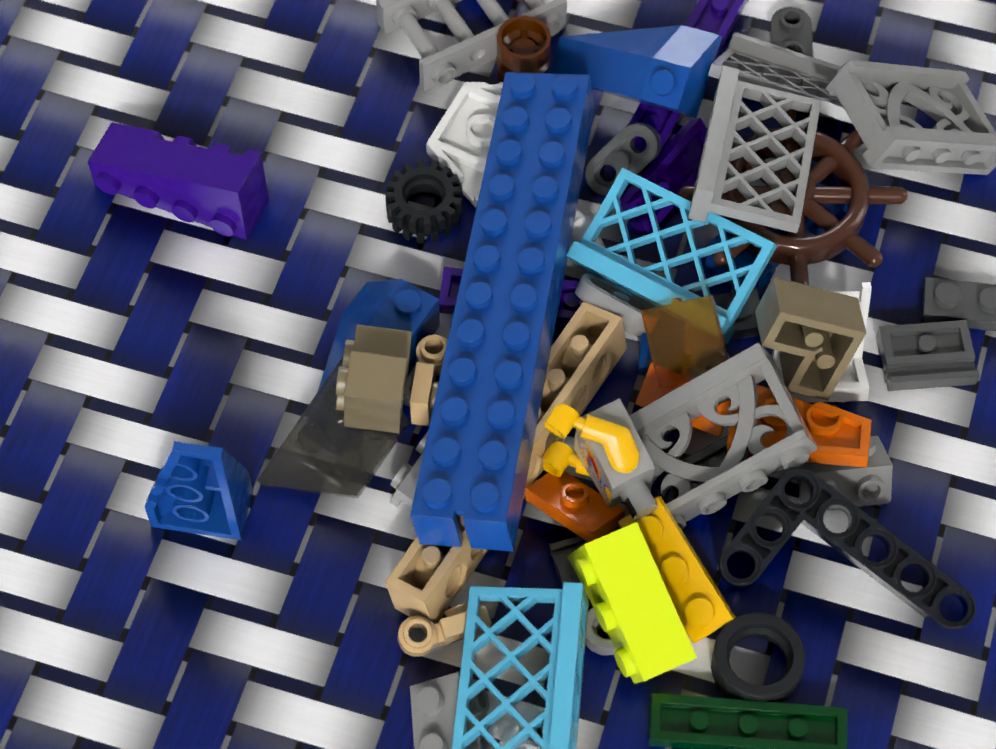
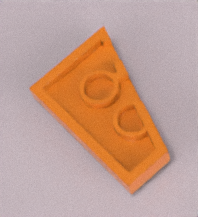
[727,385,872,468]

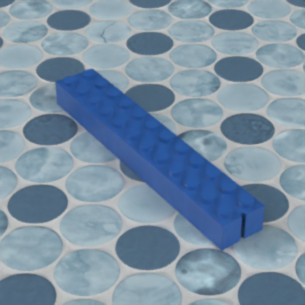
[410,72,595,552]

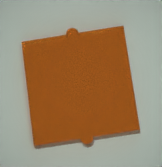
[641,295,728,388]

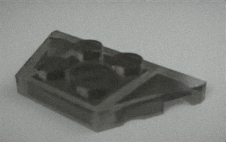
[257,339,409,498]

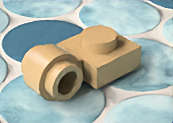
[410,334,448,426]
[398,603,491,657]

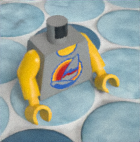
[542,398,658,520]

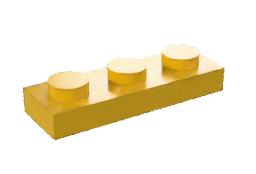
[618,496,736,644]

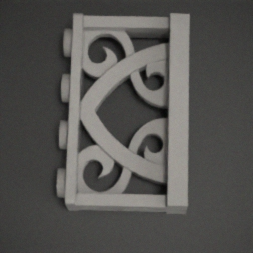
[826,60,996,175]
[629,342,818,530]

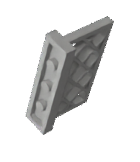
[708,32,853,124]
[688,65,821,233]

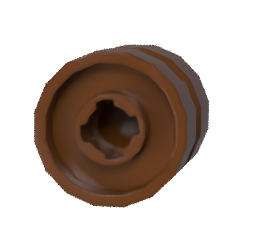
[497,15,551,82]

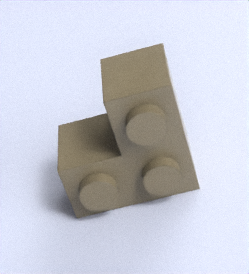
[755,277,866,400]
[336,324,412,433]

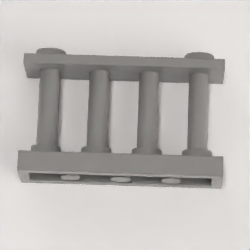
[376,0,567,91]

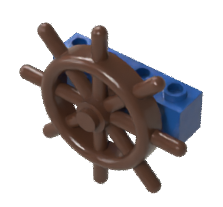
[679,109,908,290]

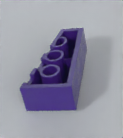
[88,122,269,240]

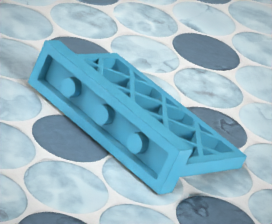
[566,168,777,344]
[452,582,589,749]

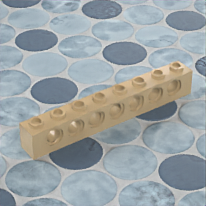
[385,301,627,624]

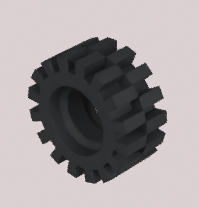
[385,160,463,243]

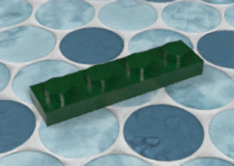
[648,693,847,749]

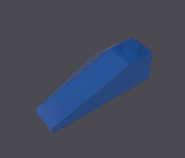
[549,25,722,118]
[304,279,440,459]
[145,441,253,540]

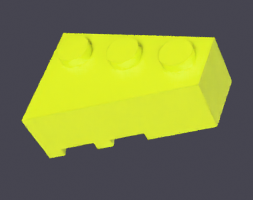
[567,522,697,684]

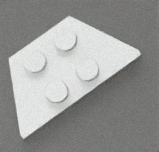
[426,82,503,208]

